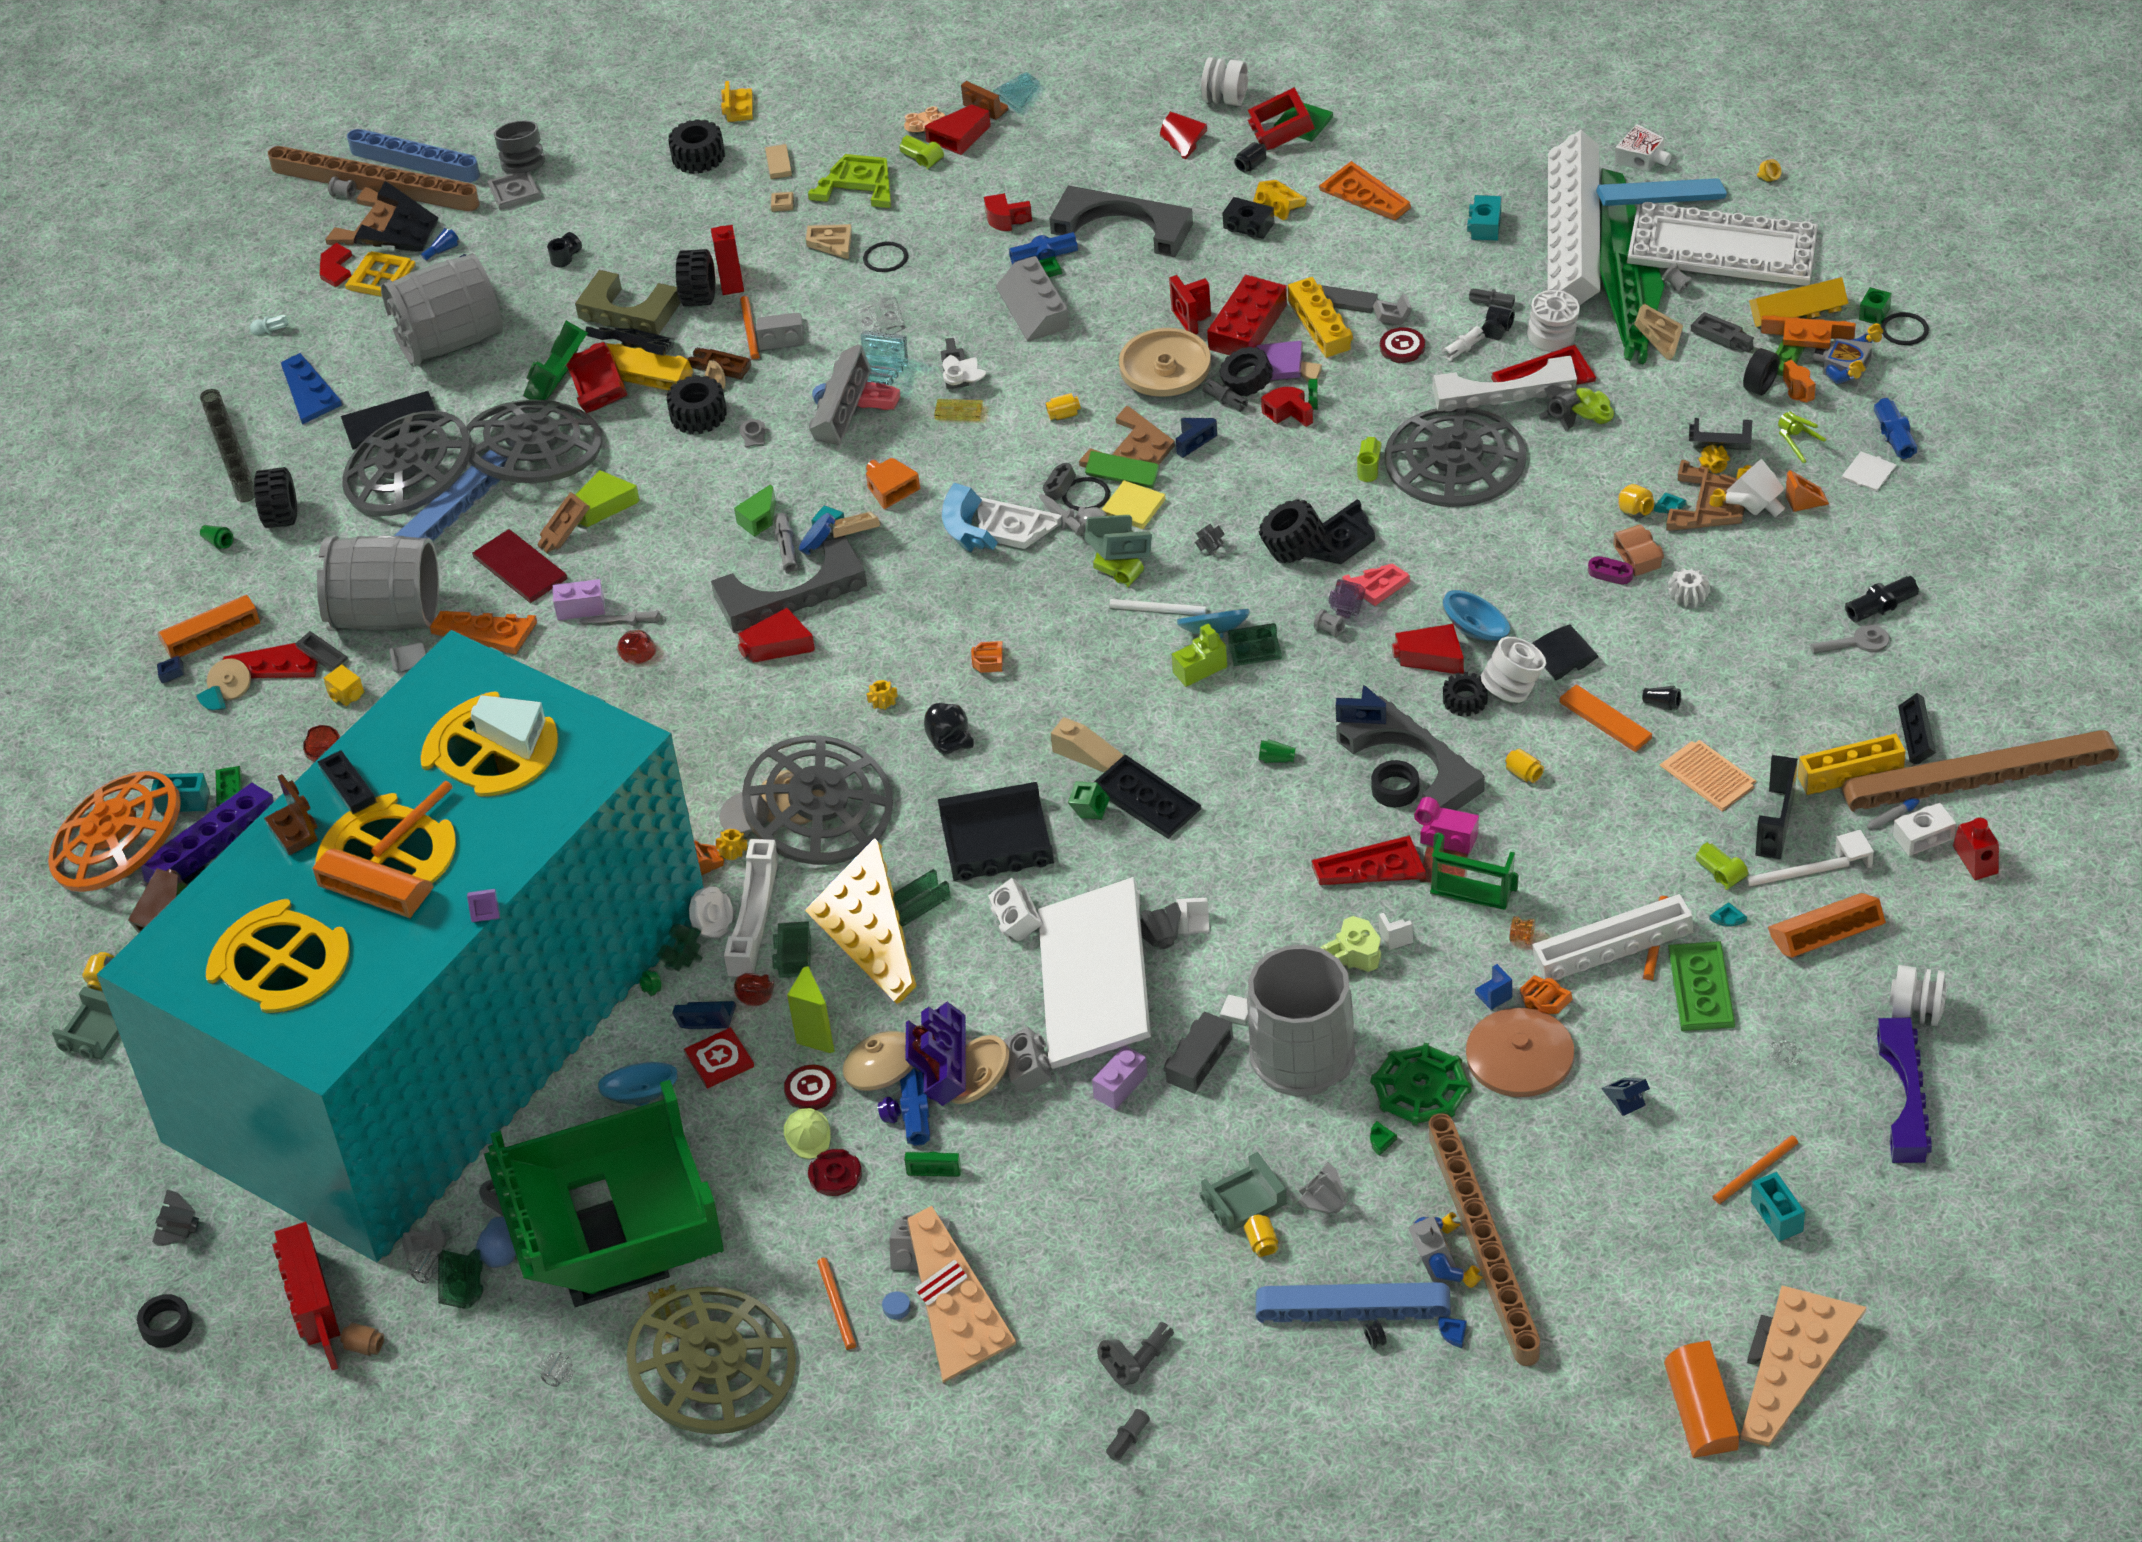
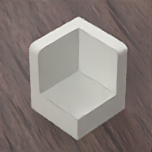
[1835,830,1874,868]
[1176,898,1209,934]
[1379,913,1413,950]

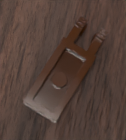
[688,347,752,380]

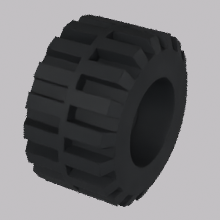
[668,119,725,174]
[676,249,715,306]
[666,375,727,434]
[254,467,297,528]
[1259,499,1325,563]

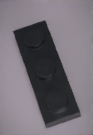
[1898,693,1936,764]
[317,750,377,815]

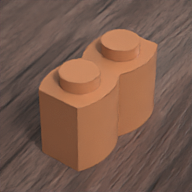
[1613,524,1664,576]

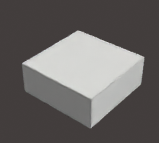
[1220,995,1248,1025]

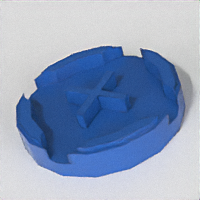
[799,513,835,555]

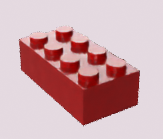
[1207,274,1287,355]

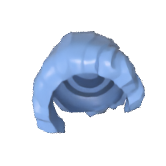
[476,1216,516,1268]

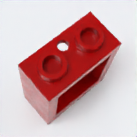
[1248,87,1315,150]

